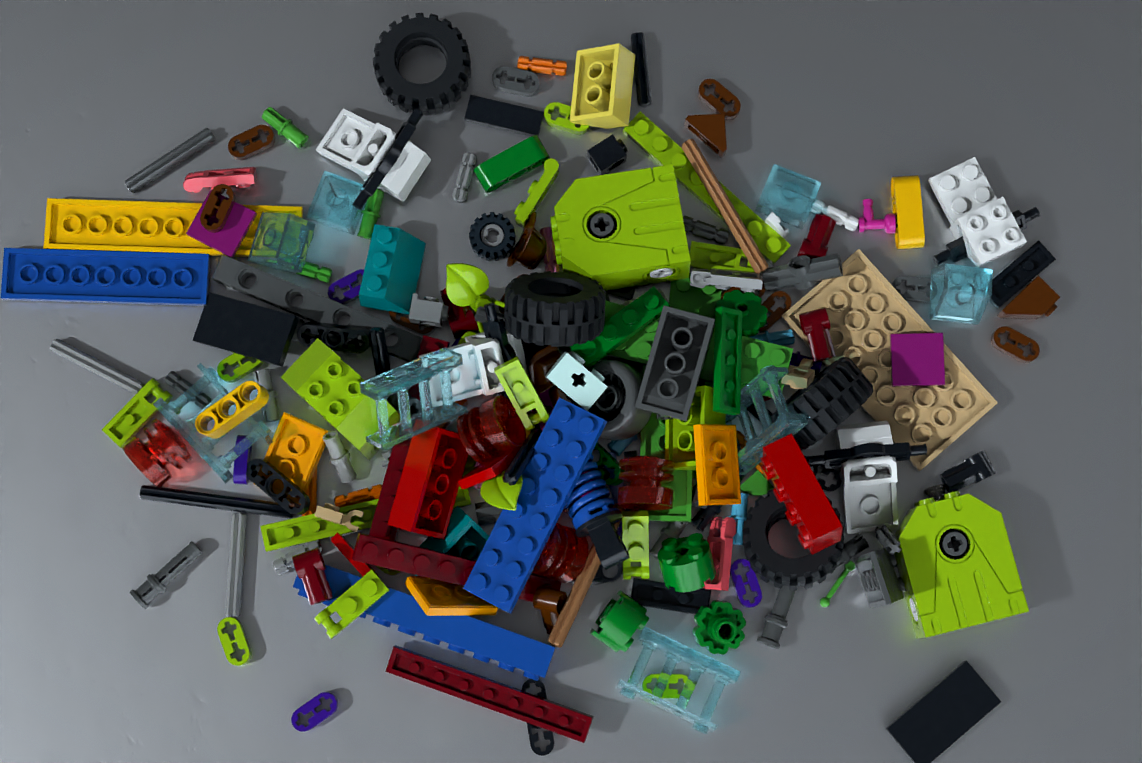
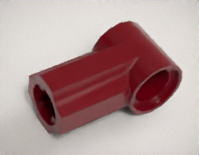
[797,214,837,259]
[440,288,479,339]
[799,308,836,362]
[292,548,333,605]

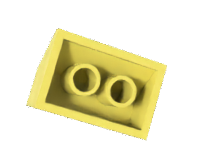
[570,43,635,129]

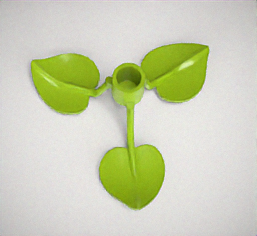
[446,263,505,345]
[458,411,535,511]

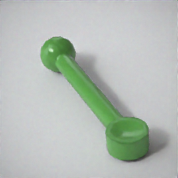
[820,561,855,608]

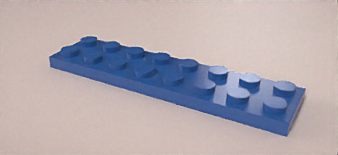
[0,248,211,306]
[463,398,608,613]

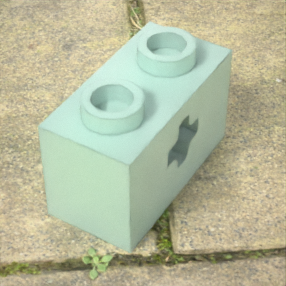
[545,352,608,411]

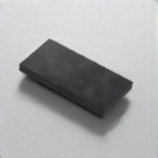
[192,292,299,367]
[885,660,1001,763]

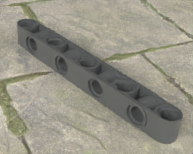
[211,255,423,365]

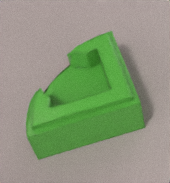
[740,470,774,496]

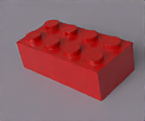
[387,422,473,539]
[760,433,843,555]

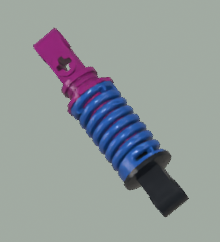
[532,387,630,570]

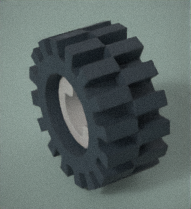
[469,212,516,261]

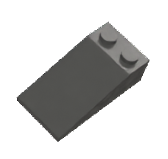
[635,306,715,422]
[854,548,906,608]

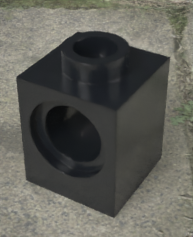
[587,134,628,175]

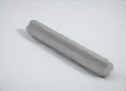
[50,339,145,394]
[225,513,247,617]

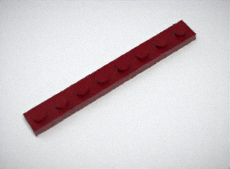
[369,335,450,541]
[352,533,562,602]
[385,645,594,743]

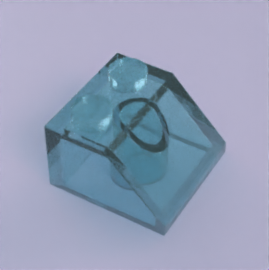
[755,164,821,229]
[247,212,316,273]
[929,263,993,325]

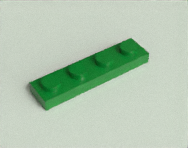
[570,286,670,369]
[713,306,742,415]

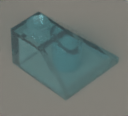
[306,171,366,235]

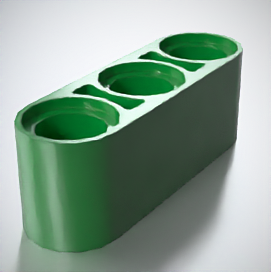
[474,135,550,193]

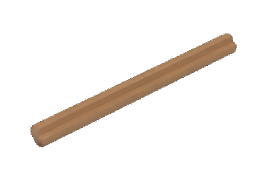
[682,139,768,274]
[548,503,625,648]

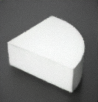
[765,212,789,239]

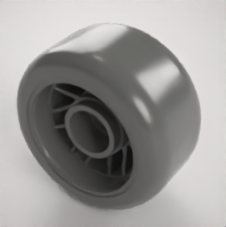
[575,360,652,441]

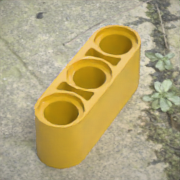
[891,175,925,249]
[195,381,269,439]

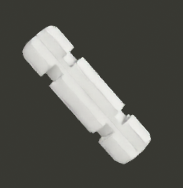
[811,199,859,231]

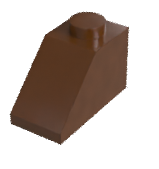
[997,276,1060,319]

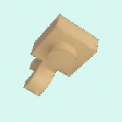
[781,358,815,389]
[314,503,364,533]

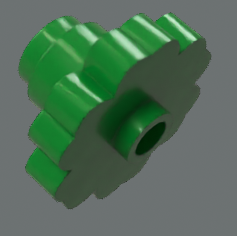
[714,290,768,337]
[692,600,746,655]

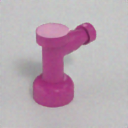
[858,199,896,234]

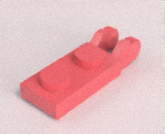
[183,167,257,193]
[704,517,737,591]

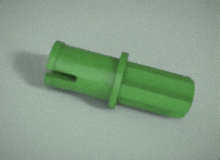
[262,107,309,149]
[357,189,384,240]

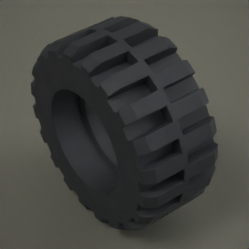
[373,13,471,115]
[504,271,606,347]
[772,357,873,451]
[743,489,844,591]

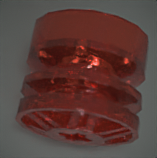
[457,395,526,464]
[122,418,193,488]
[618,456,675,510]
[532,523,589,583]

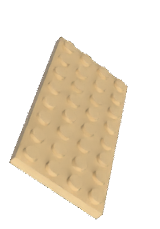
[781,249,998,471]

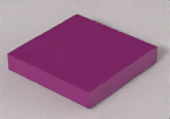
[186,190,257,259]
[890,333,945,387]

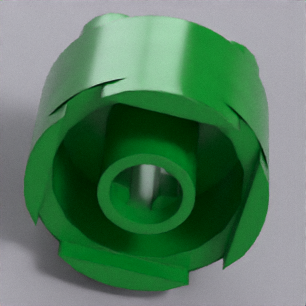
[657,533,716,592]
[590,590,649,652]

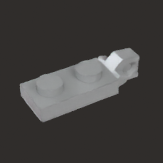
[690,268,763,292]

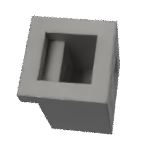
[409,293,449,328]

